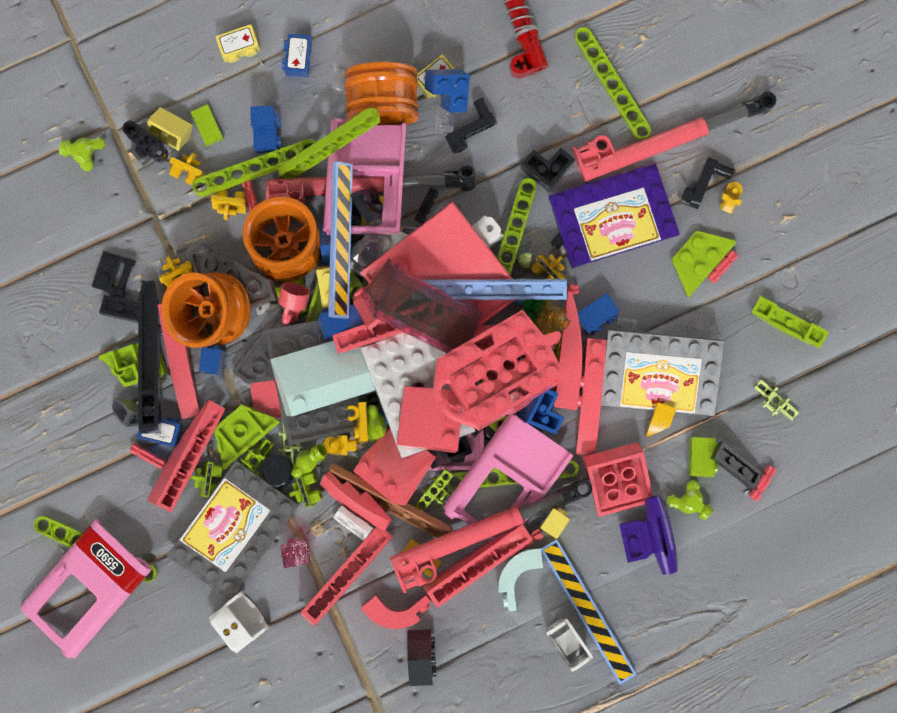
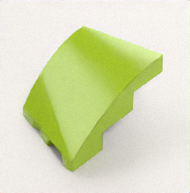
[98,343,168,387]

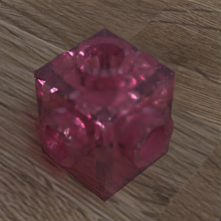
[280,538,311,568]

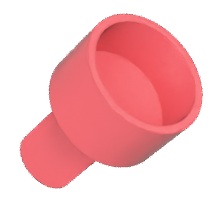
[278,283,310,325]

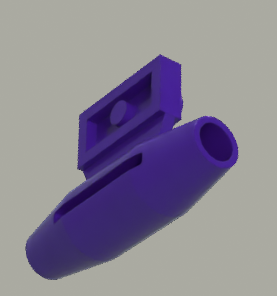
[619,495,678,575]

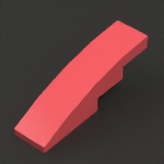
[320,471,392,531]

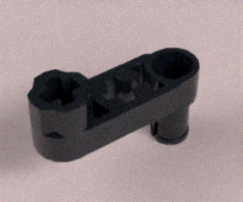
[445,98,497,154]
[122,120,169,163]
[680,157,735,210]

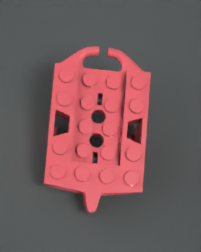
[433,310,565,431]

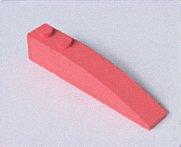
[552,291,584,411]
[332,298,451,354]
[158,304,200,419]
[576,338,607,456]
[147,400,225,513]
[422,524,533,608]
[300,527,393,627]

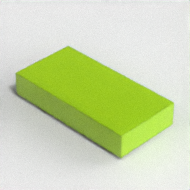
[191,104,224,147]

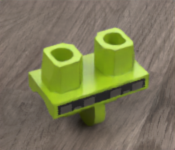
[189,462,223,497]
[289,472,323,508]

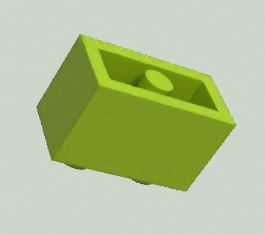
[688,437,718,477]

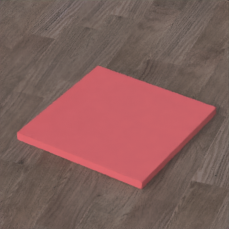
[360,201,515,351]

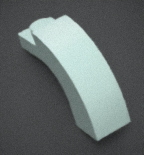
[498,548,543,611]

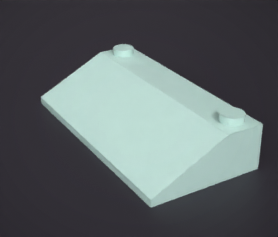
[270,340,376,416]

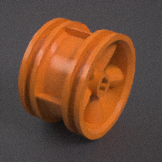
[345,62,419,125]
[242,197,322,282]
[161,272,251,348]

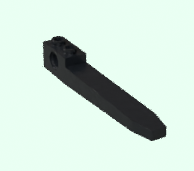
[138,280,161,434]

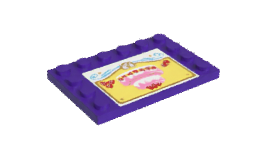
[548,163,680,269]

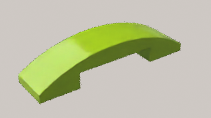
[751,296,829,349]

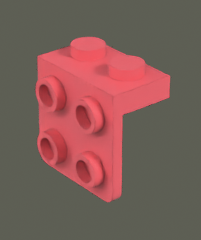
[250,380,282,419]

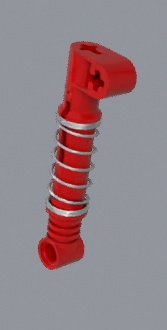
[502,0,549,79]

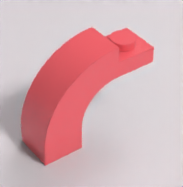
[361,594,431,629]

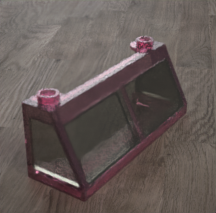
[361,258,482,353]

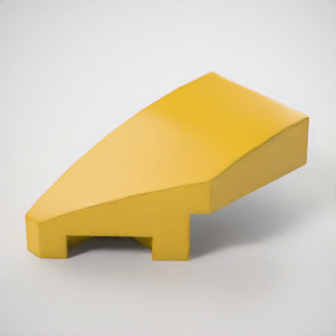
[645,402,676,437]

